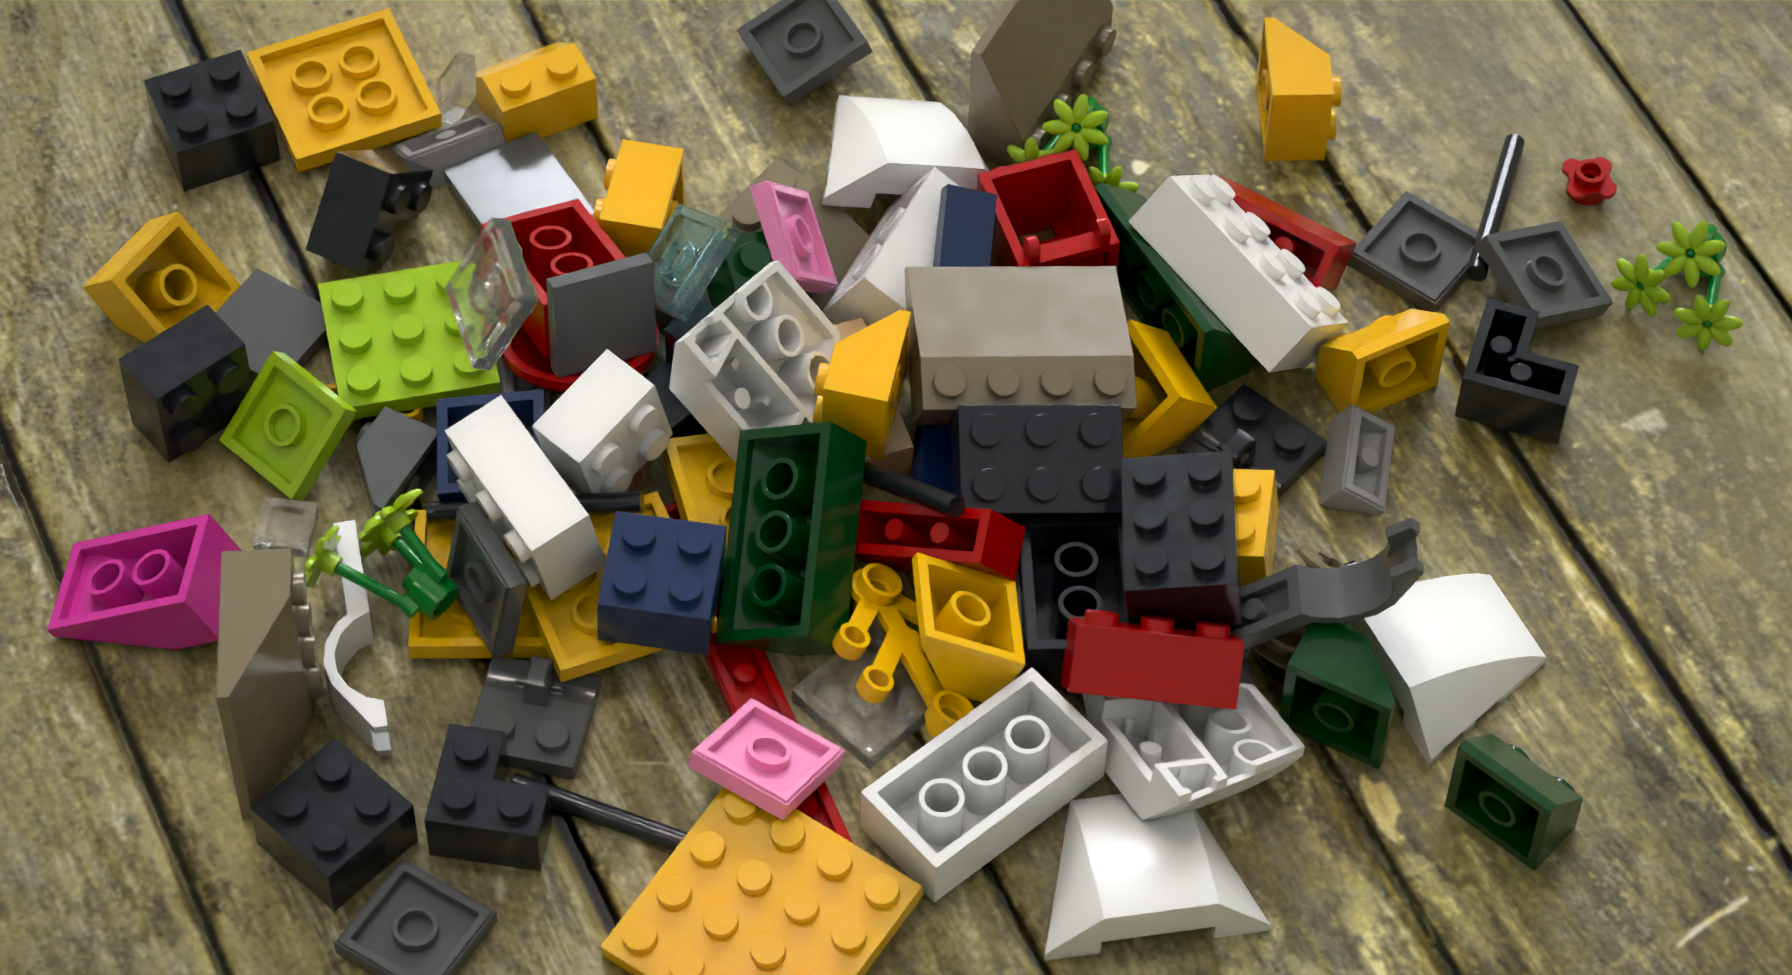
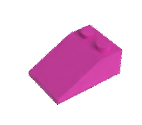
[47,514,241,650]

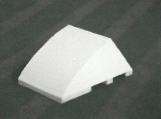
[822,95,990,208]
[669,260,840,461]
[1343,573,1547,766]
[1083,683,1305,820]
[1044,794,1271,961]

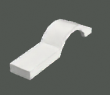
[323,520,392,757]

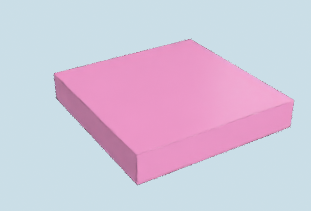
[749,180,838,295]
[688,698,845,820]

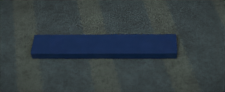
[911,184,997,492]

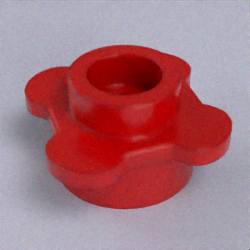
[1562,157,1617,206]

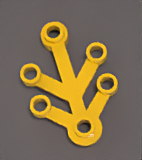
[832,563,974,738]

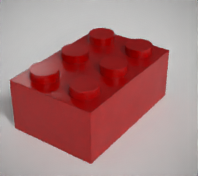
[481,199,626,358]

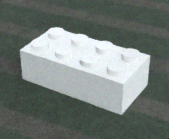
[1128,174,1349,373]
[860,667,1108,903]

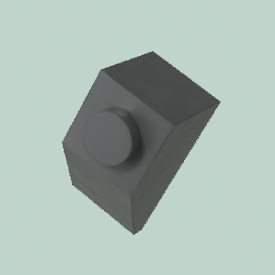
[355,406,437,516]

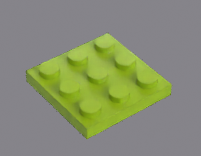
[318,258,501,420]

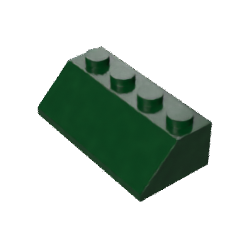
[1094,183,1253,392]
[716,421,867,656]

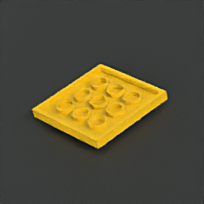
[600,787,923,975]

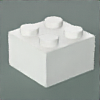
[532,349,673,494]

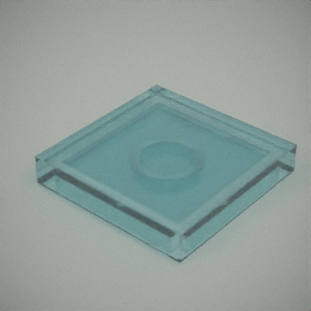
[648,204,742,322]

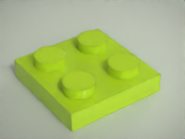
[219,351,358,501]

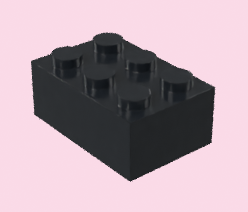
[949,404,1123,523]
[1121,451,1242,628]
[1017,515,1129,689]

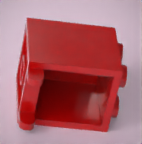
[977,149,1120,270]

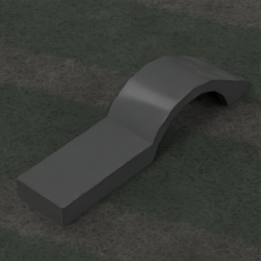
[1229,518,1424,650]

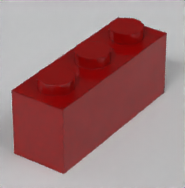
[1219,176,1357,291]
[855,500,1026,581]
[1061,610,1245,710]

